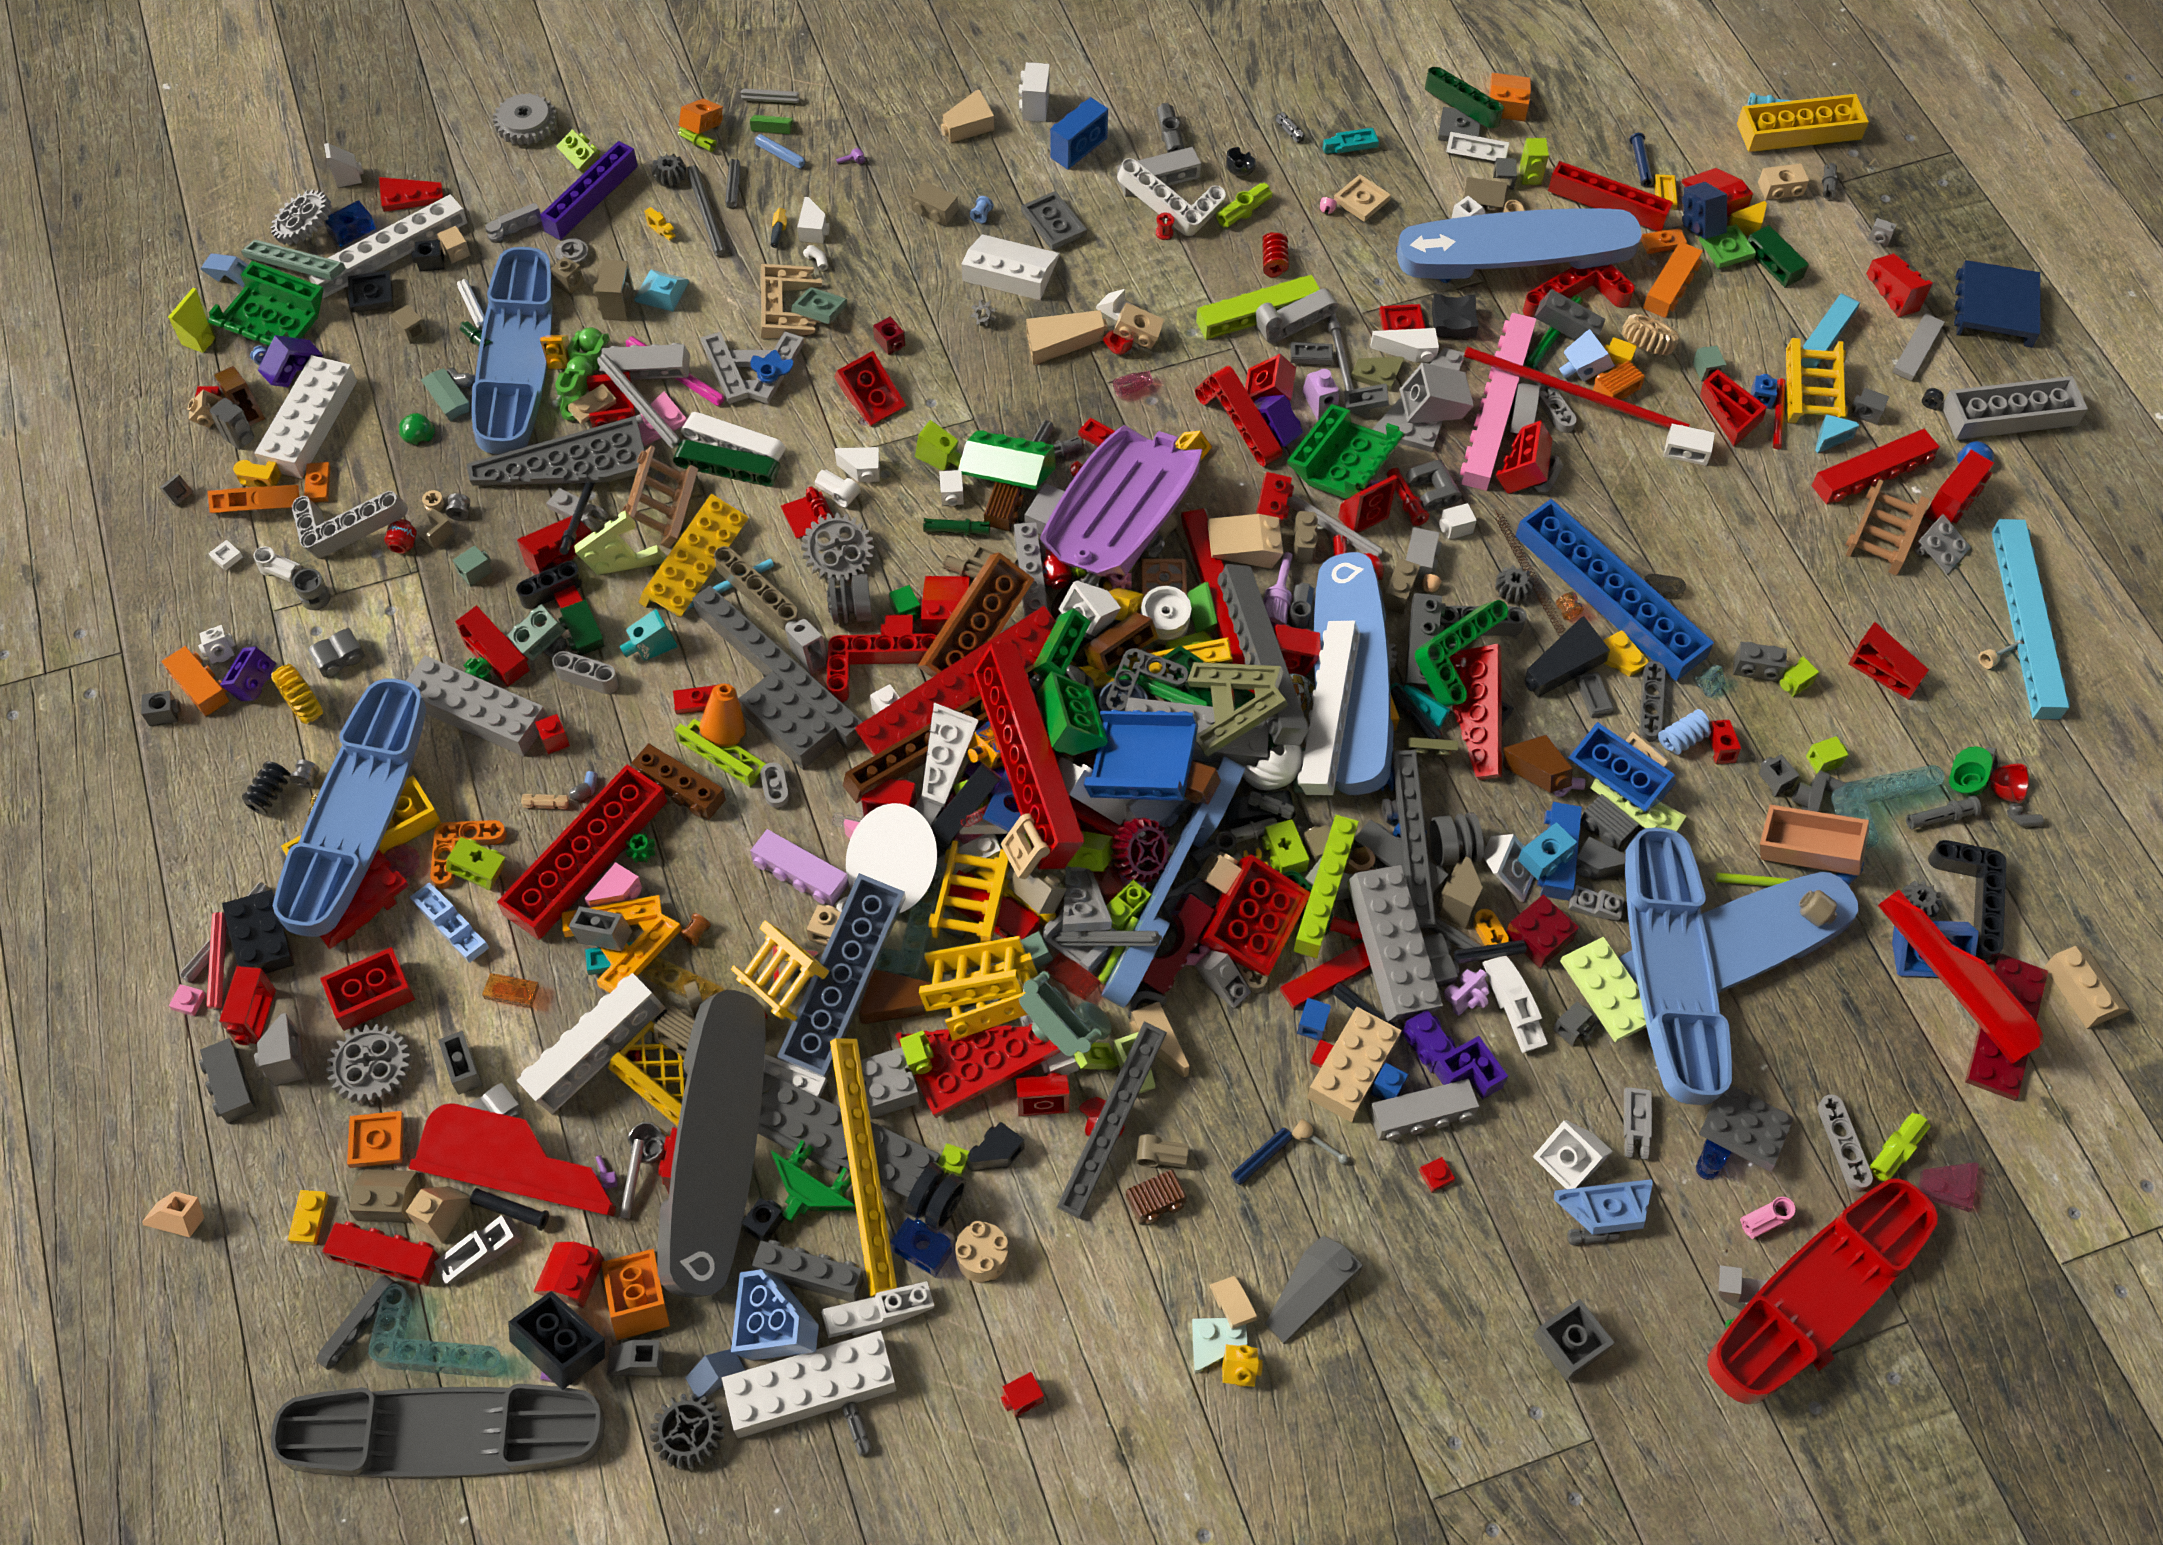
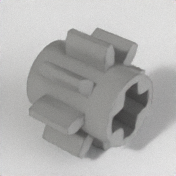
[971,299,997,326]

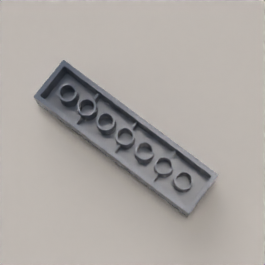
[777,873,906,1079]

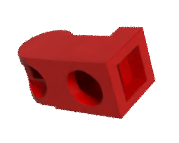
[1709,719,1741,764]

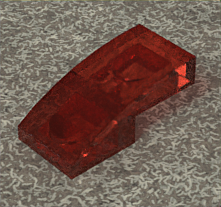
[1044,953,1101,1001]

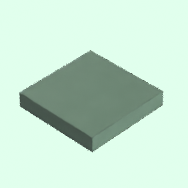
[791,287,848,324]

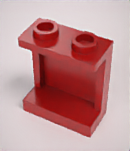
[587,371,635,428]

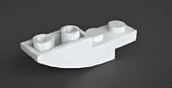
[1483,956,1548,1053]
[822,1281,934,1338]

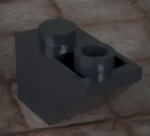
[967,1121,1025,1171]

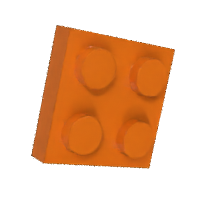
[347,1111,404,1168]

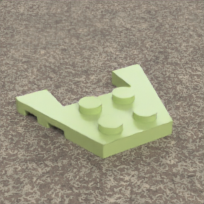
[575,511,666,575]

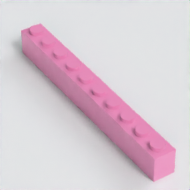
[1460,313,1536,491]

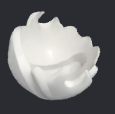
[1239,744,1303,791]

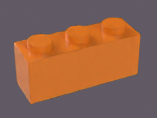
[161,646,229,717]

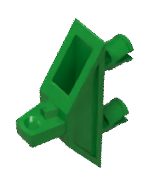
[771,1140,856,1223]

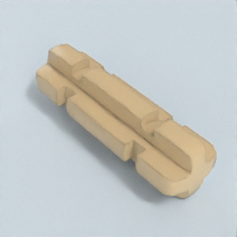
[521,794,569,809]

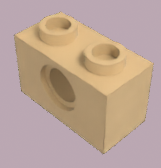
[1758,163,1809,200]
[1113,302,1164,349]

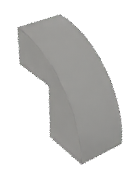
[1510,382,1540,433]
[1719,1265,1767,1310]

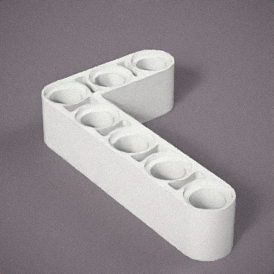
[1117,158,1226,236]

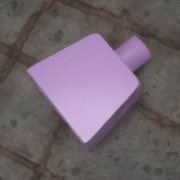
[1302,369,1339,421]

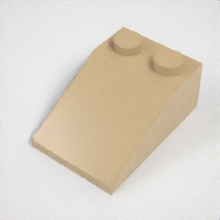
[1207,514,1283,569]

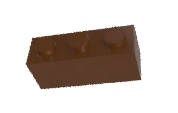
[1083,612,1158,673]

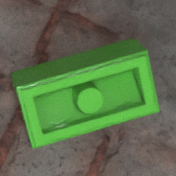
[750,115,793,134]
[1187,582,1218,633]

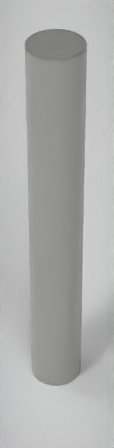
[620,1139,645,1219]

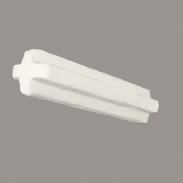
[457,279,485,328]

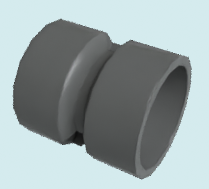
[292,568,330,610]

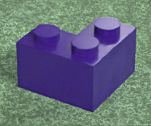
[258,335,323,387]
[1254,395,1303,446]
[1433,1036,1508,1100]

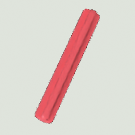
[207,912,227,1009]

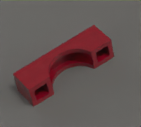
[1140,894,1214,994]

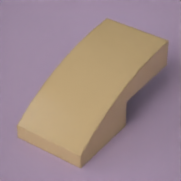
[1210,1276,1257,1329]

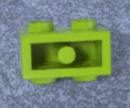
[556,129,601,174]

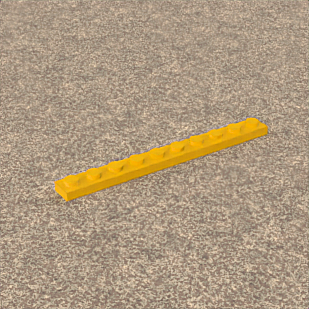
[830,1038,897,1297]

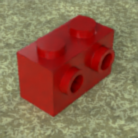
[1256,471,1294,524]

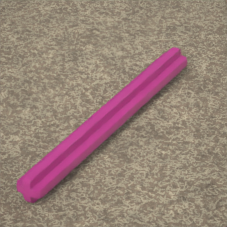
[625,336,725,406]

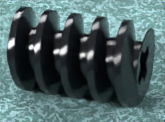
[242,761,291,816]

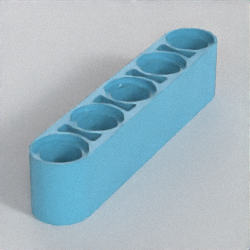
[1801,293,1860,369]

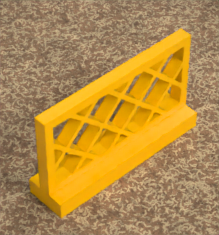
[608,1021,686,1127]

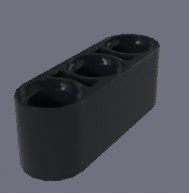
[516,561,582,609]
[1226,790,1296,828]

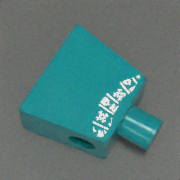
[620,609,678,660]

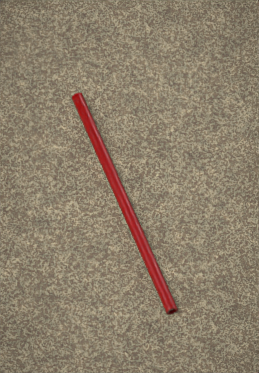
[1463,346,1690,429]

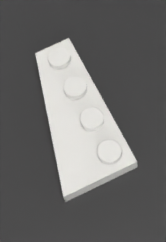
[922,703,978,807]

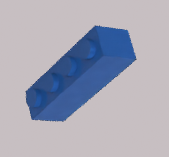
[1537,802,1582,901]

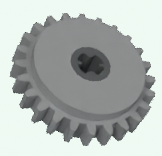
[493,93,557,145]

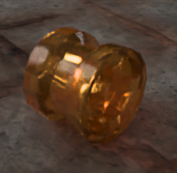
[1555,592,1584,620]

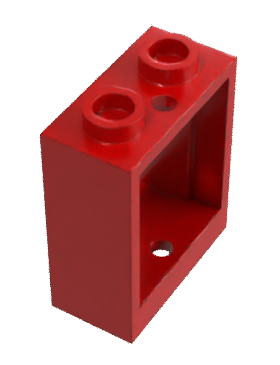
[219,966,276,1046]

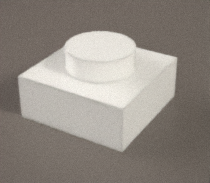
[209,540,243,571]

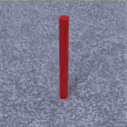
[1773,378,1786,449]

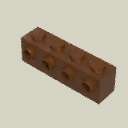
[631,743,726,820]

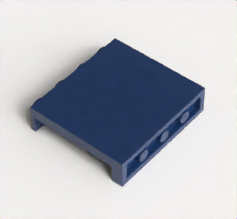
[1954,260,2040,348]

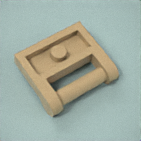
[1001,814,1050,879]

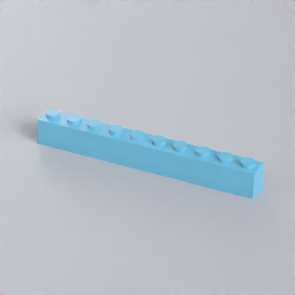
[1991,519,2070,719]

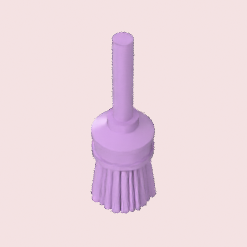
[1263,552,1293,629]

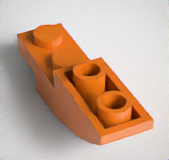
[207,485,300,513]

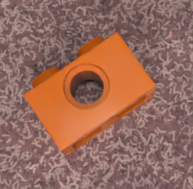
[678,98,723,134]

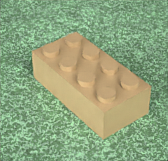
[1307,1007,1402,1123]

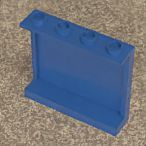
[1084,710,1199,801]

